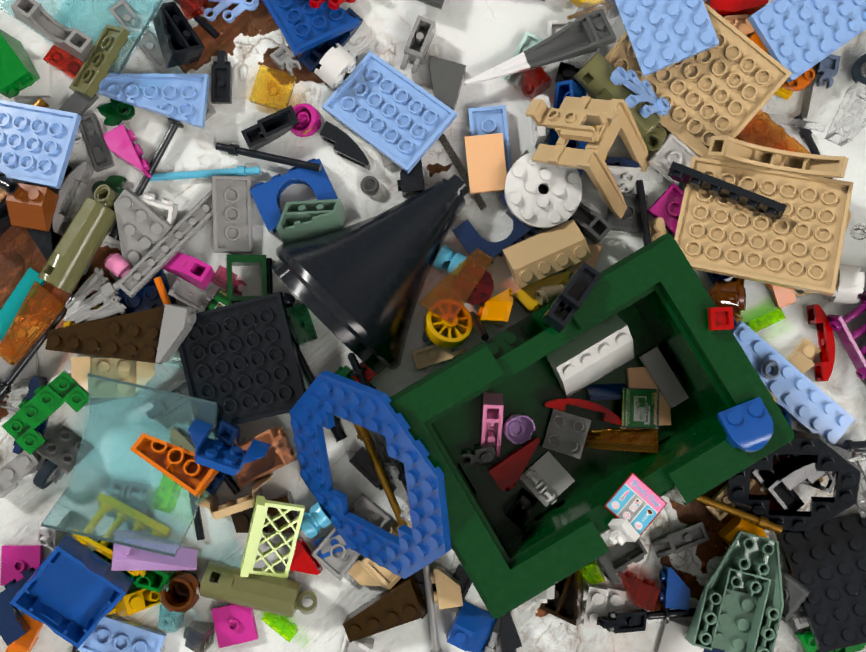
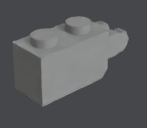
[400,15,436,75]

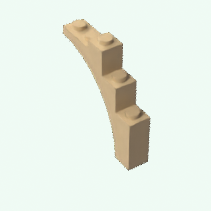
[708,136,849,178]

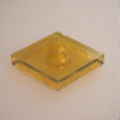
[249,65,297,111]

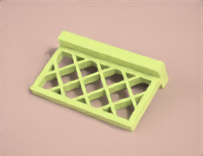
[240,495,305,578]

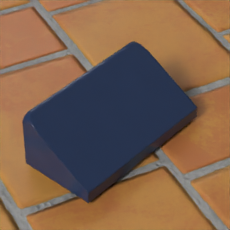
[586,383,627,401]

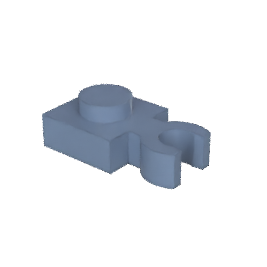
[816,54,841,89]

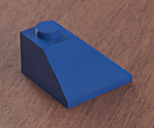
[446,600,498,652]

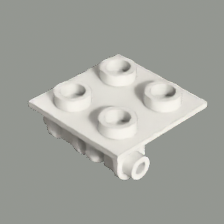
[594,165,641,193]
[520,451,575,507]

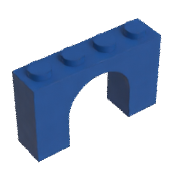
[250,158,338,234]

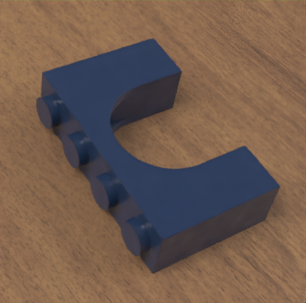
[452,192,540,269]
[0,559,45,646]

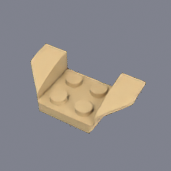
[71,357,155,397]
[195,473,273,520]
[348,517,412,590]

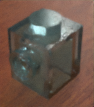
[158,604,184,633]

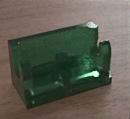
[287,303,318,347]

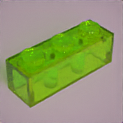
[745,307,786,333]
[261,612,299,642]

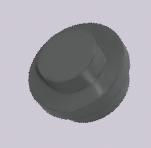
[360,176,379,195]

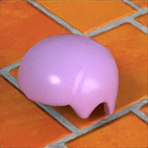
[503,414,535,444]

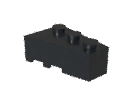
[152,1,205,68]

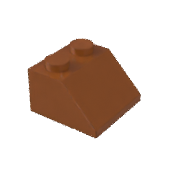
[6,182,59,232]

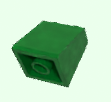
[0,29,40,99]

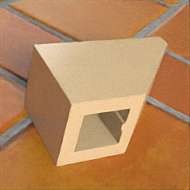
[430,565,463,610]

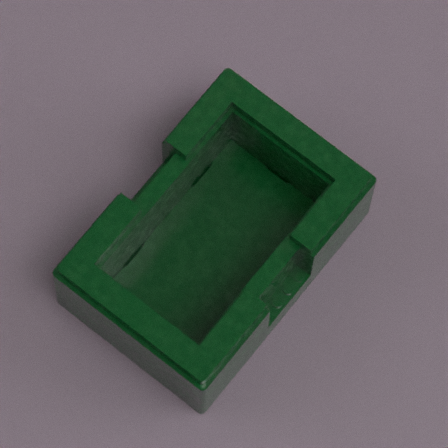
[389,234,794,618]

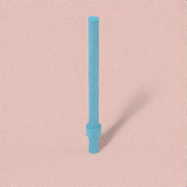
[150,166,261,181]

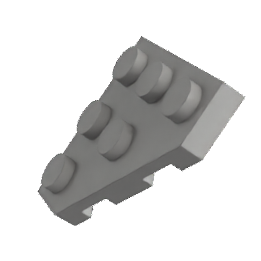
[114,188,174,266]

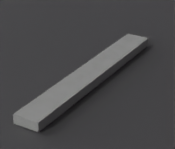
[109,0,217,121]
[116,190,212,298]

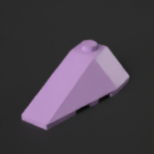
[111,531,197,571]

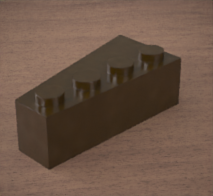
[343,574,426,642]

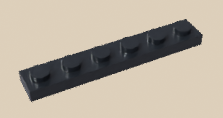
[668,161,787,220]

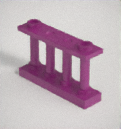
[827,291,866,381]

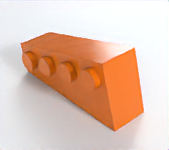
[130,433,219,498]

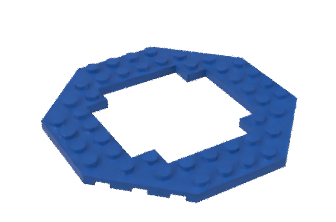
[290,370,452,579]

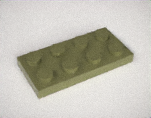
[69,24,130,98]

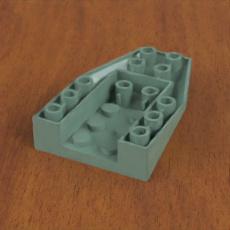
[685,530,784,652]

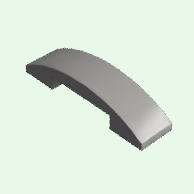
[52,162,94,235]

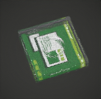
[621,387,660,429]

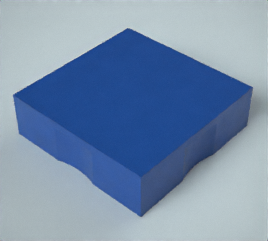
[10,534,133,648]

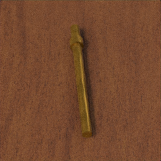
[695,495,783,533]

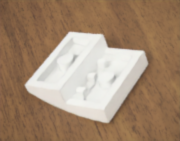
[657,619,704,652]

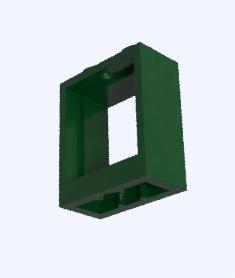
[225,255,267,304]

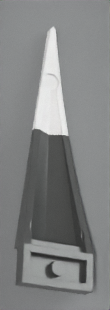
[464,8,616,86]

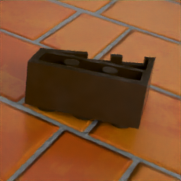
[231,492,302,533]
[539,568,583,626]

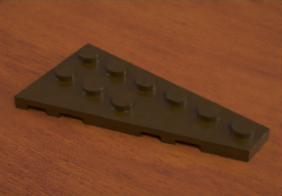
[45,306,165,364]

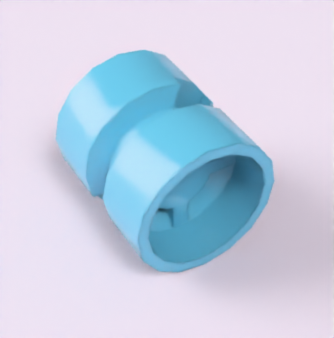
[433,245,468,279]
[300,502,332,539]

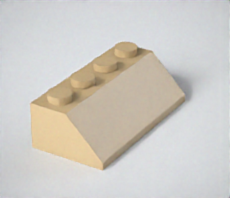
[502,219,592,288]

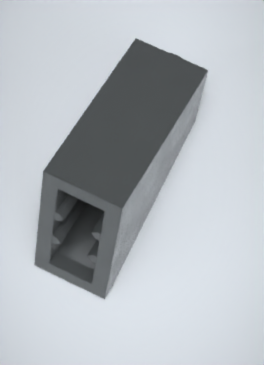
[429,55,466,111]

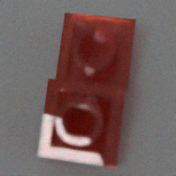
[43,44,83,79]

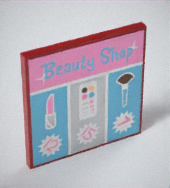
[604,473,667,536]

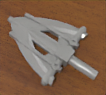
[63,267,127,324]

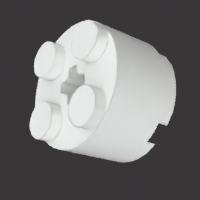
[314,43,357,89]
[824,265,865,305]

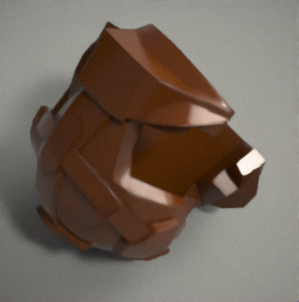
[708,277,746,315]
[159,570,200,613]

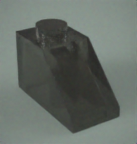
[183,620,215,652]

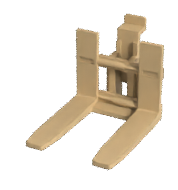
[525,96,650,219]

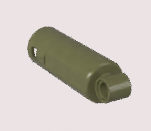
[573,52,667,151]
[38,184,120,294]
[200,561,317,618]

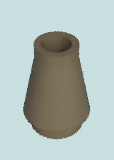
[535,284,564,305]

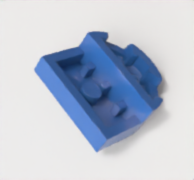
[717,397,774,452]

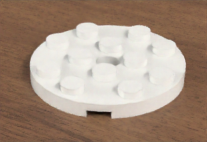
[504,151,582,228]

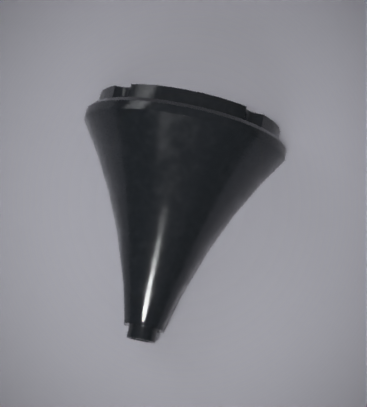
[271,174,470,375]

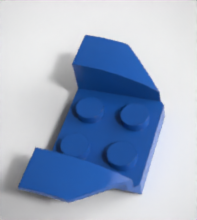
[188,419,271,476]

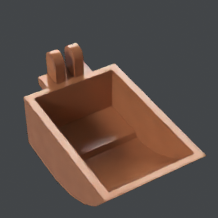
[235,425,297,487]

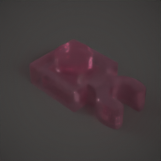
[210,265,247,295]

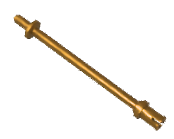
[353,423,408,527]

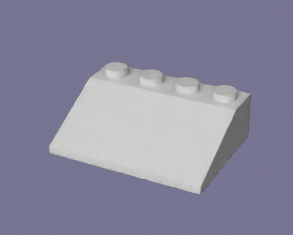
[546,314,634,398]

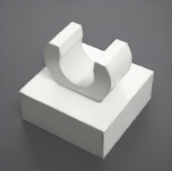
[608,518,640,545]

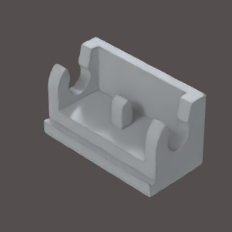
[168,276,212,312]

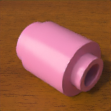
[105,253,133,279]

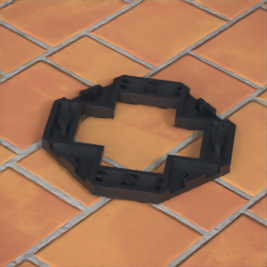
[727,433,861,531]

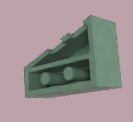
[276,199,347,244]

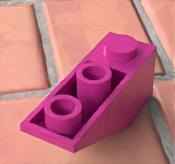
[103,124,151,178]
[163,252,215,291]

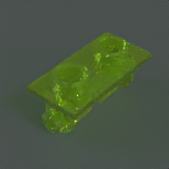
[580,560,605,584]

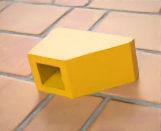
[115,588,161,616]

